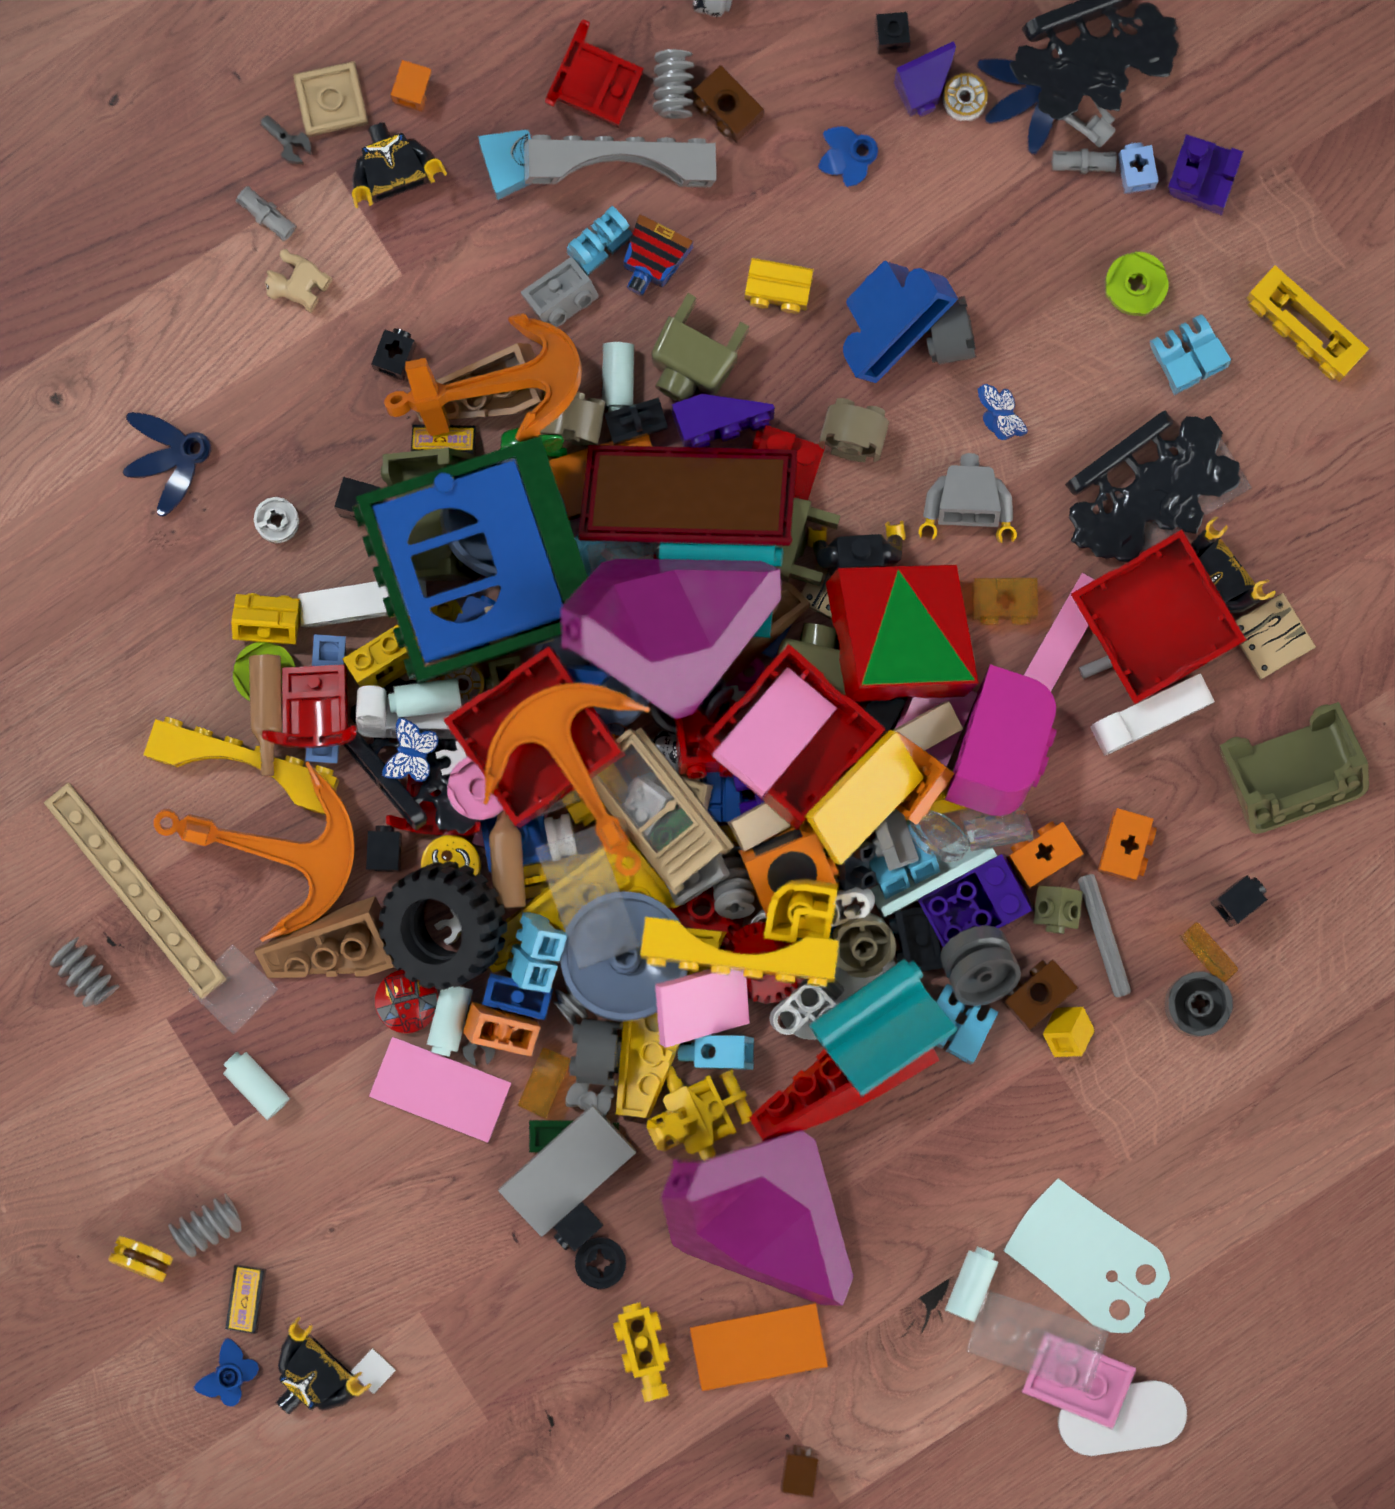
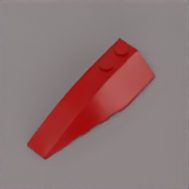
[749,1048,940,1141]

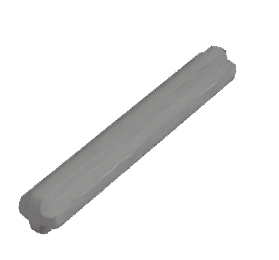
[1078,874,1131,997]

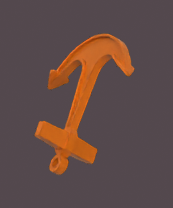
[384,313,582,442]
[483,683,650,876]
[154,761,354,942]

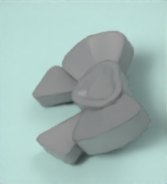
[565,1080,614,1117]

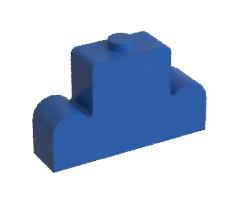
[843,261,958,383]

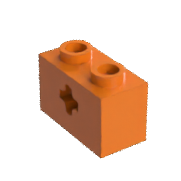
[1097,808,1157,882]
[1007,821,1084,890]
[463,1002,540,1057]

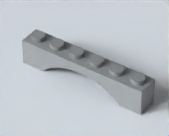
[524,135,716,187]

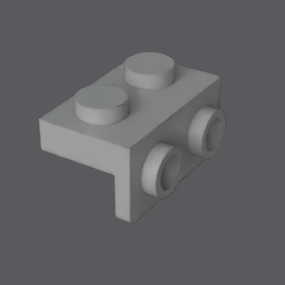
[872,809,919,871]

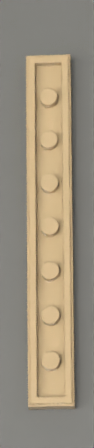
[728,701,963,851]
[44,783,227,999]

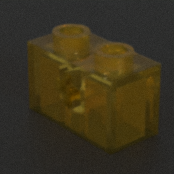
[972,578,1038,625]

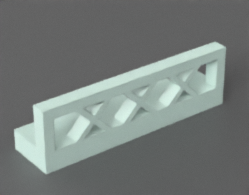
[870,830,997,919]

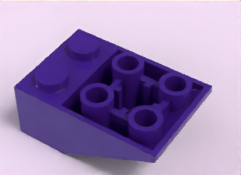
[672,394,775,448]
[917,854,1034,947]

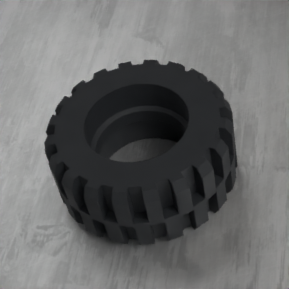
[379,861,507,990]

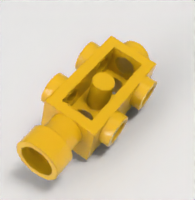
[613,1302,670,1402]

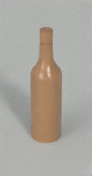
[249,654,283,776]
[489,811,526,909]

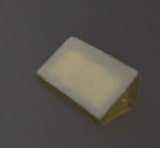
[1180,922,1238,983]
[517,1047,570,1118]

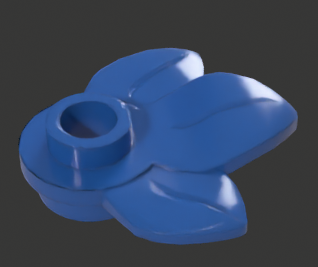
[818,126,878,187]

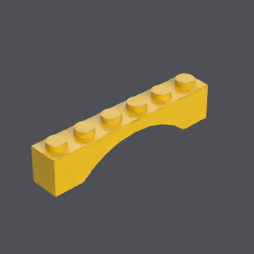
[143,716,339,816]
[640,917,839,987]

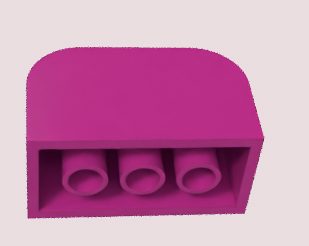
[945,664,1057,816]

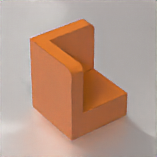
[391,60,431,112]

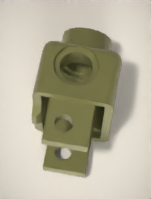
[652,293,749,402]
[777,497,840,586]
[776,623,845,695]

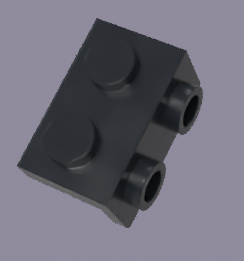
[889,907,943,972]

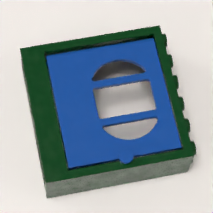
[352,436,588,683]

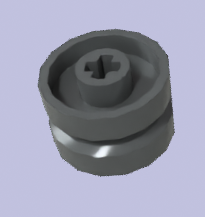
[940,925,1021,1006]

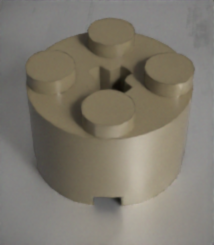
[540,391,606,446]
[819,398,889,462]

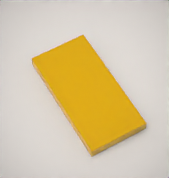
[805,730,924,865]

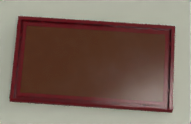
[578,445,797,546]

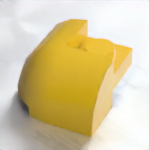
[764,879,838,943]

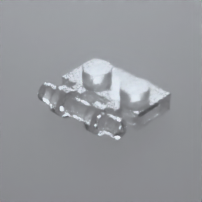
[959,803,1033,851]

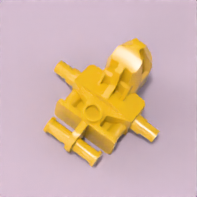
[646,1066,752,1160]

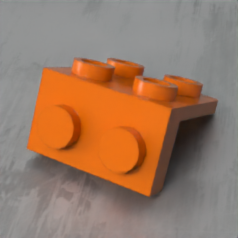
[895,731,955,825]

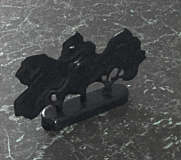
[1009,0,1179,120]
[1065,410,1240,562]
[343,678,479,834]

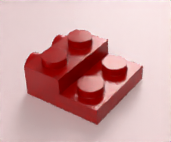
[752,425,825,500]
[674,701,738,779]

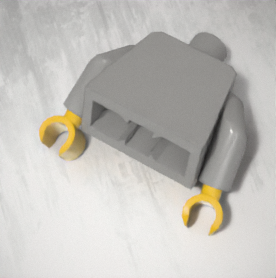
[918,453,1017,543]

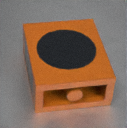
[739,821,839,917]

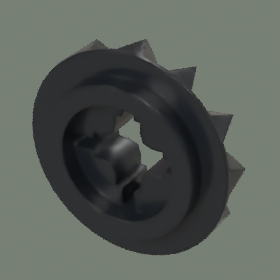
[575,1237,626,1289]

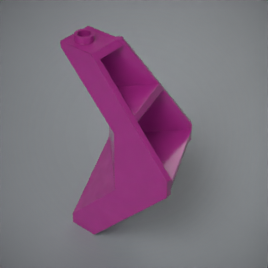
[560,558,781,719]
[661,1130,854,1306]

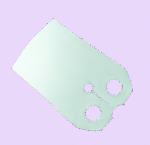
[1004,1179,1170,1333]

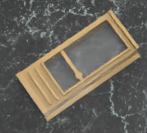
[591,727,735,895]

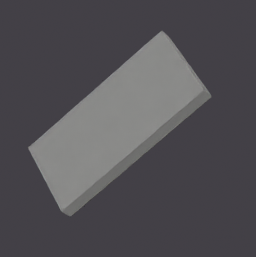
[498,1104,636,1237]

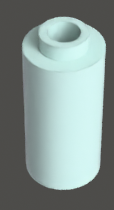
[602,342,634,412]
[388,678,462,718]
[427,986,473,1057]
[223,1052,290,1120]
[945,1247,998,1322]

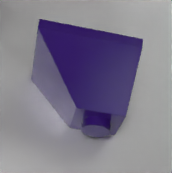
[894,41,956,117]

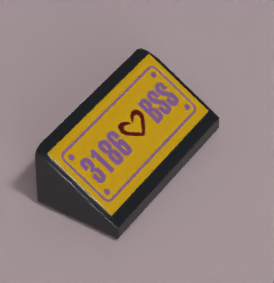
[411,425,476,456]
[225,1265,266,1334]

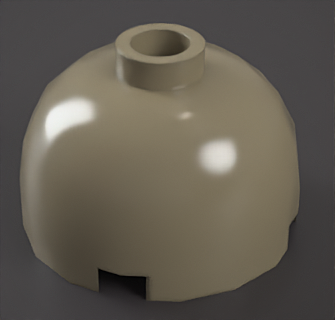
[831,912,896,978]

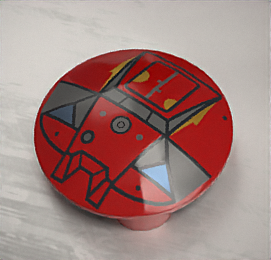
[375,970,438,1033]

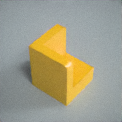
[1043,1007,1094,1057]

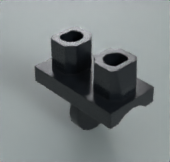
[604,397,668,445]
[839,836,876,891]

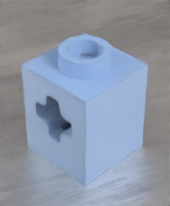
[1118,142,1159,194]

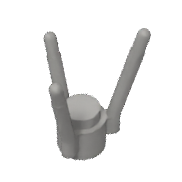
[1062,101,1116,147]

